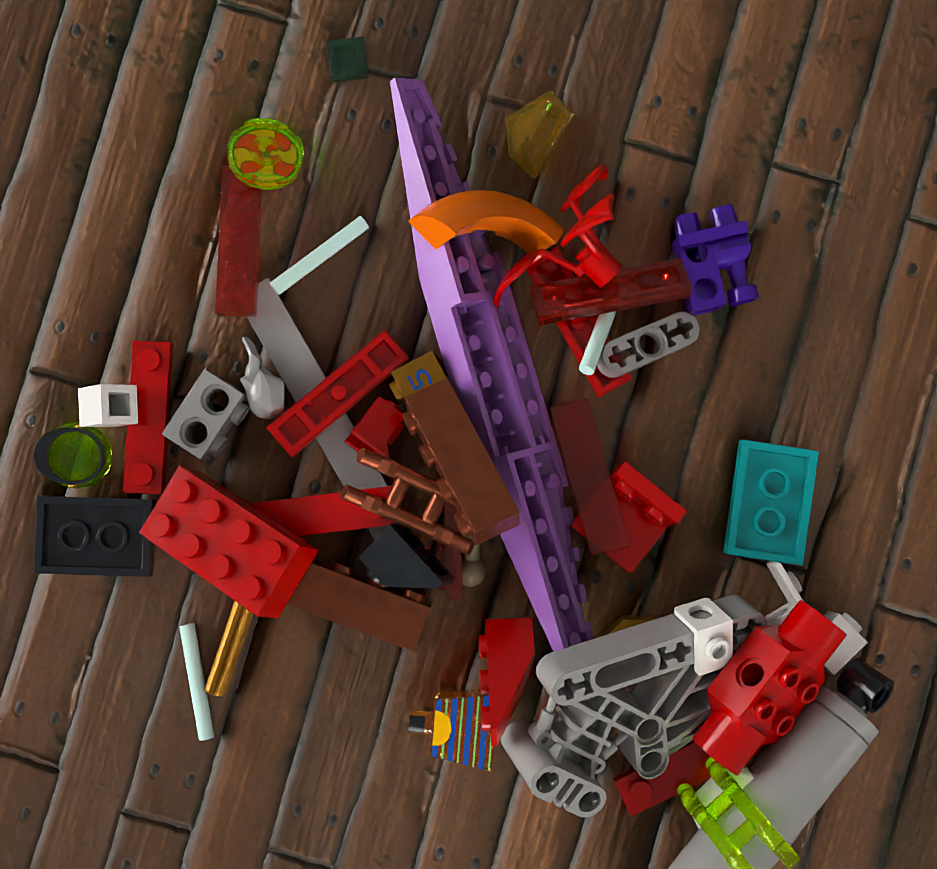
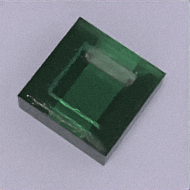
[326,37,369,82]

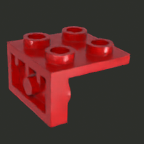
[571,462,687,573]

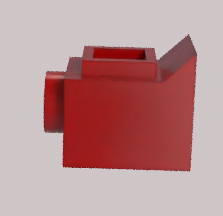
[344,396,405,458]

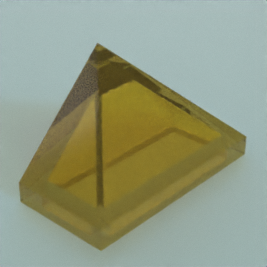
[505,91,574,178]

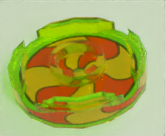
[227,118,304,190]

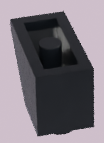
[359,523,456,588]

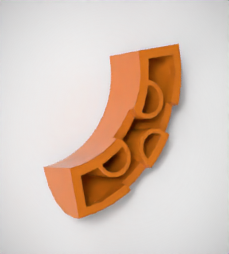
[408,190,565,253]

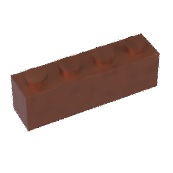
[402,378,520,546]
[287,554,432,652]

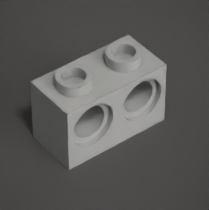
[162,369,250,460]

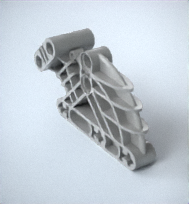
[501,595,767,817]

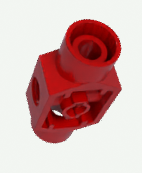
[692,600,847,776]

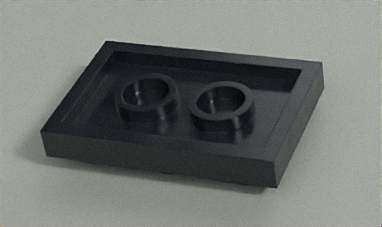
[33,496,156,577]

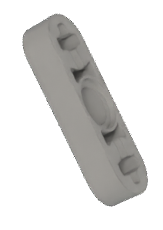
[597,312,700,378]

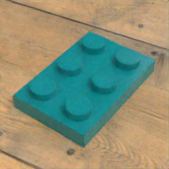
[723,440,819,566]

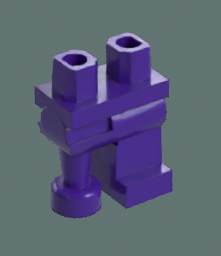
[671,204,760,316]

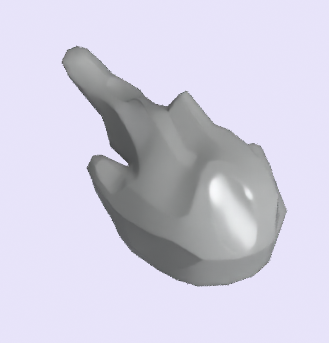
[240,337,284,420]

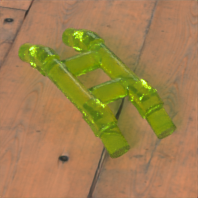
[677,757,801,869]

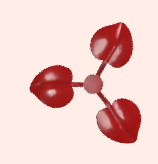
[493,163,623,308]

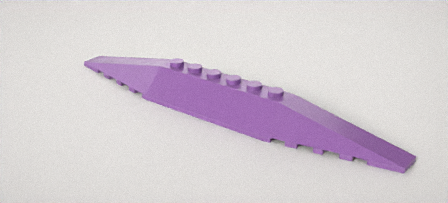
[390,78,593,652]

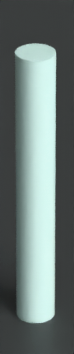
[269,216,369,295]
[579,275,627,375]
[179,623,214,741]

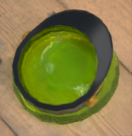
[33,422,112,488]

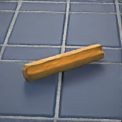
[205,601,253,697]

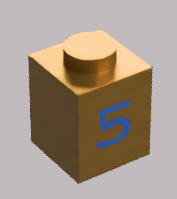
[389,351,446,404]

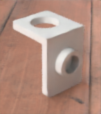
[765,561,803,625]
[674,598,733,676]

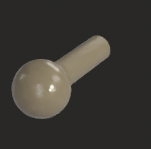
[456,534,486,587]

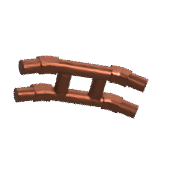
[340,448,475,555]

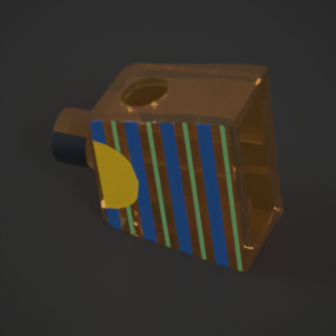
[408,689,494,771]

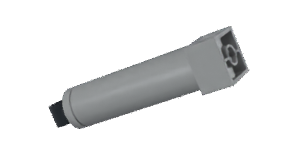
[668,658,894,869]

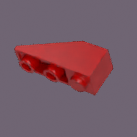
[478,617,535,746]

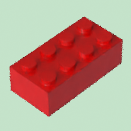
[139,465,319,618]

